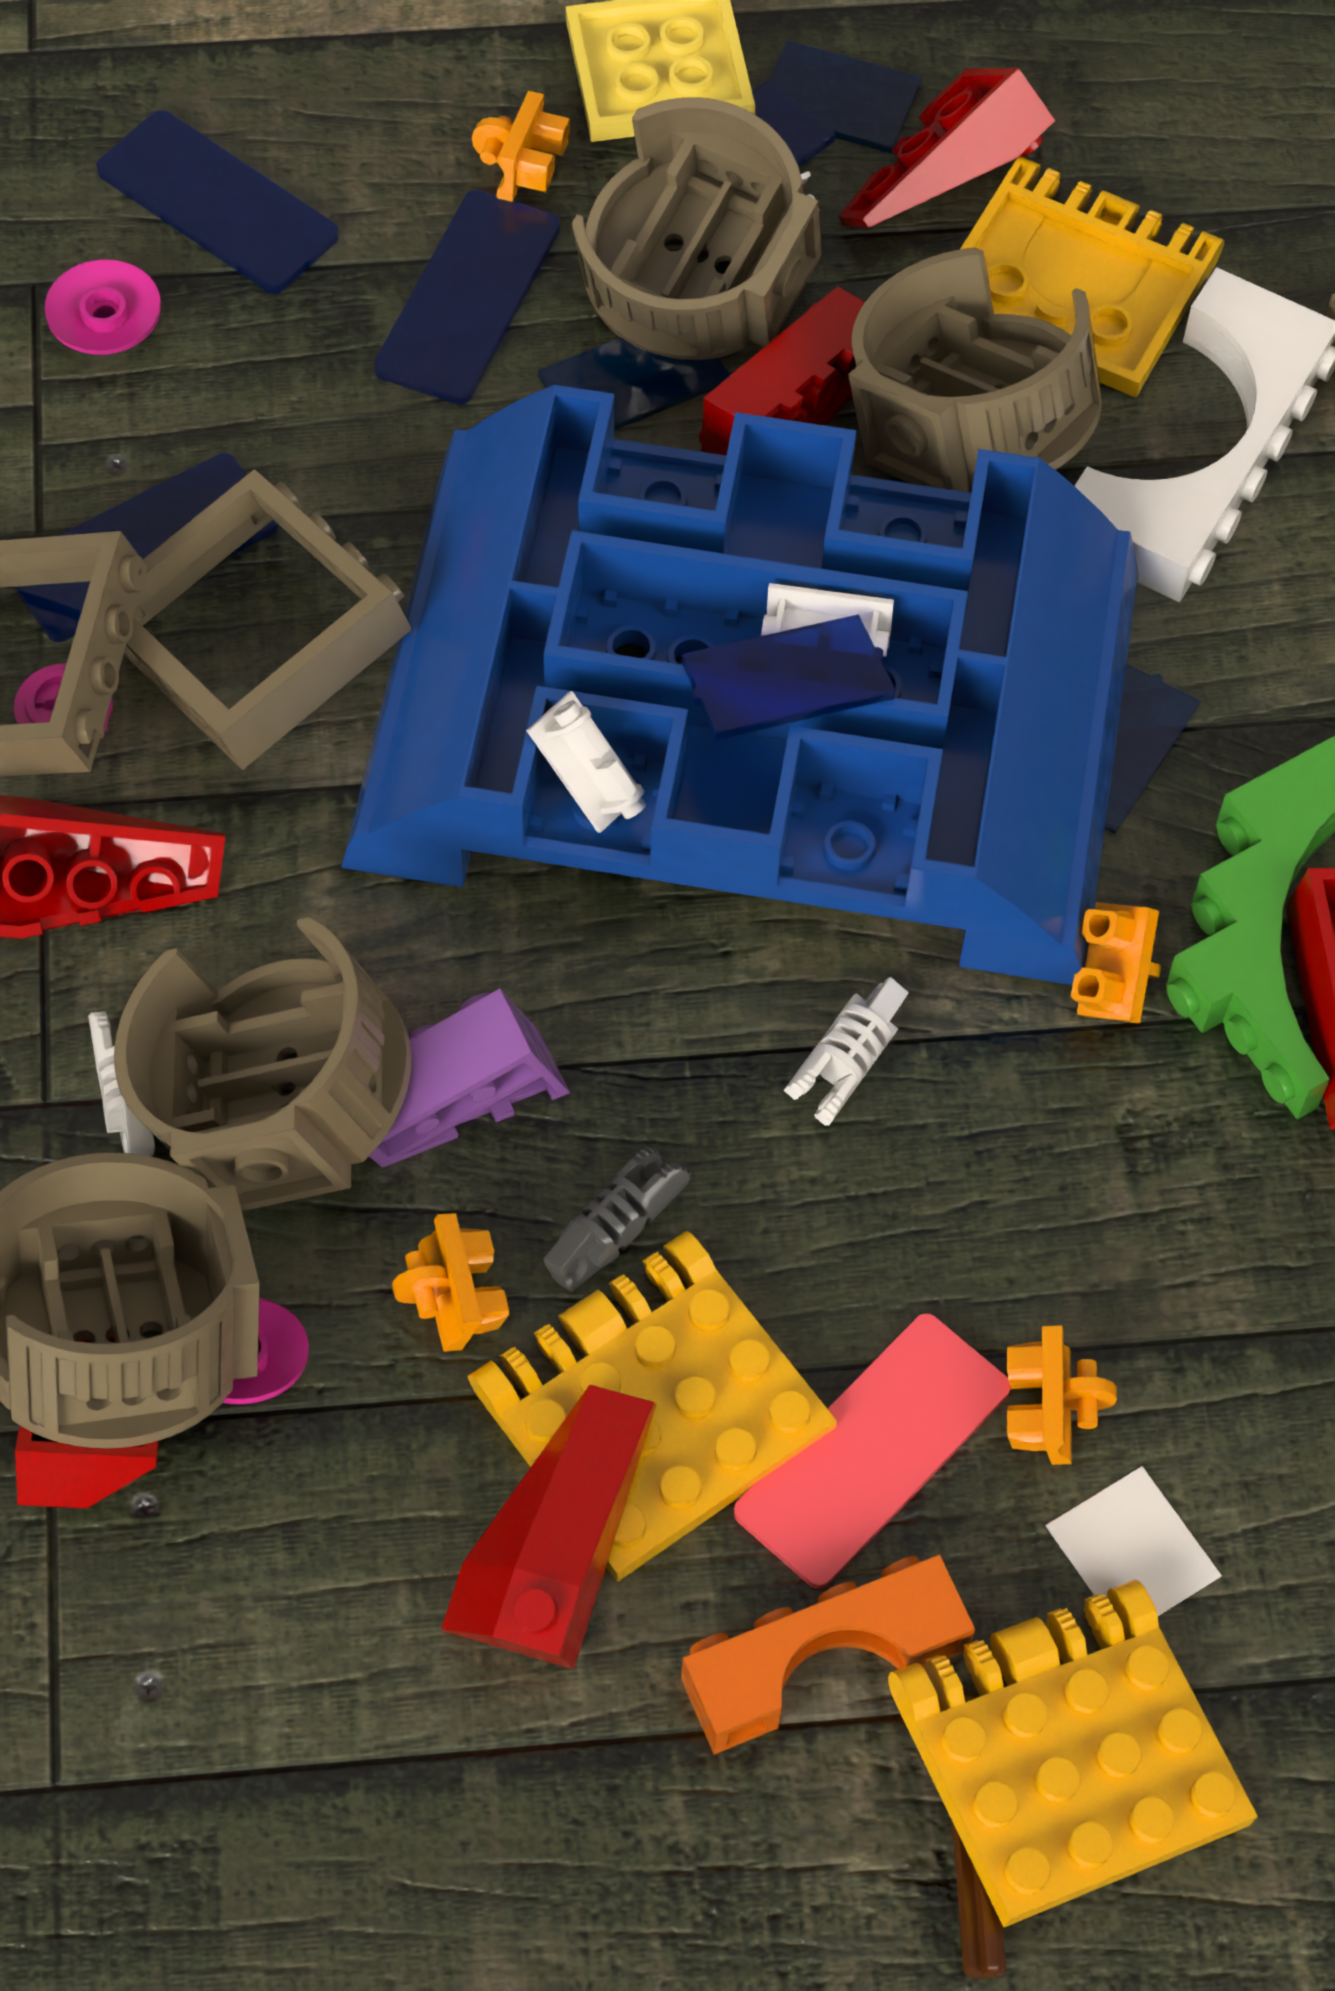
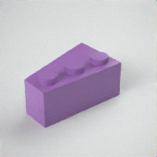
[369,988,570,1168]

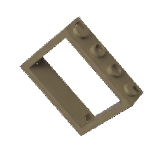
[124,469,412,770]
[0,531,148,776]

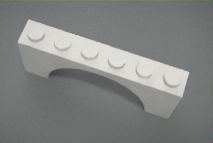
[1075,267,1335,603]

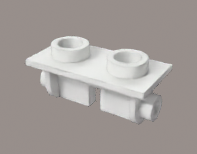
[761,583,894,661]
[526,691,646,833]

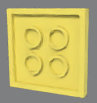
[565,0,755,142]

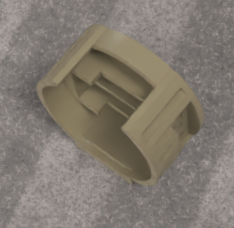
[572,97,822,361]
[848,247,1102,492]
[114,917,412,1211]
[0,1153,260,1449]

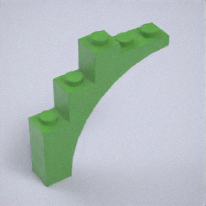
[1166,736,1335,1120]

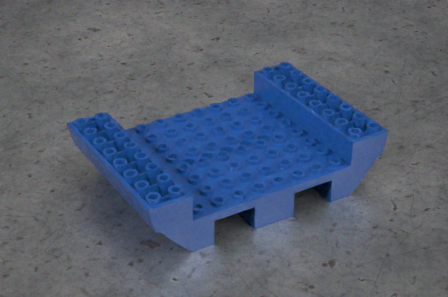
[341,385,1138,985]

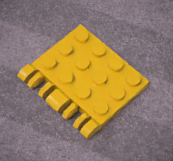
[960,156,1225,398]
[468,1231,837,1582]
[888,1579,1258,1928]

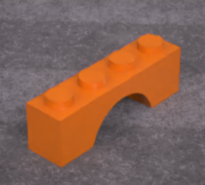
[681,1554,975,1755]

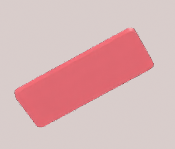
[734,1314,1011,1589]

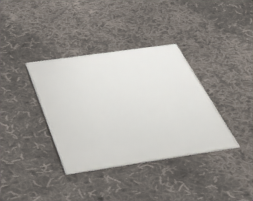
[1045,1466,1222,1616]

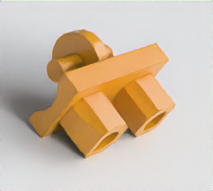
[472,90,570,202]
[1071,902,1161,1024]
[392,1213,509,1352]
[1007,1325,1117,1465]

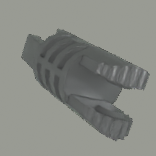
[544,1146,691,1292]

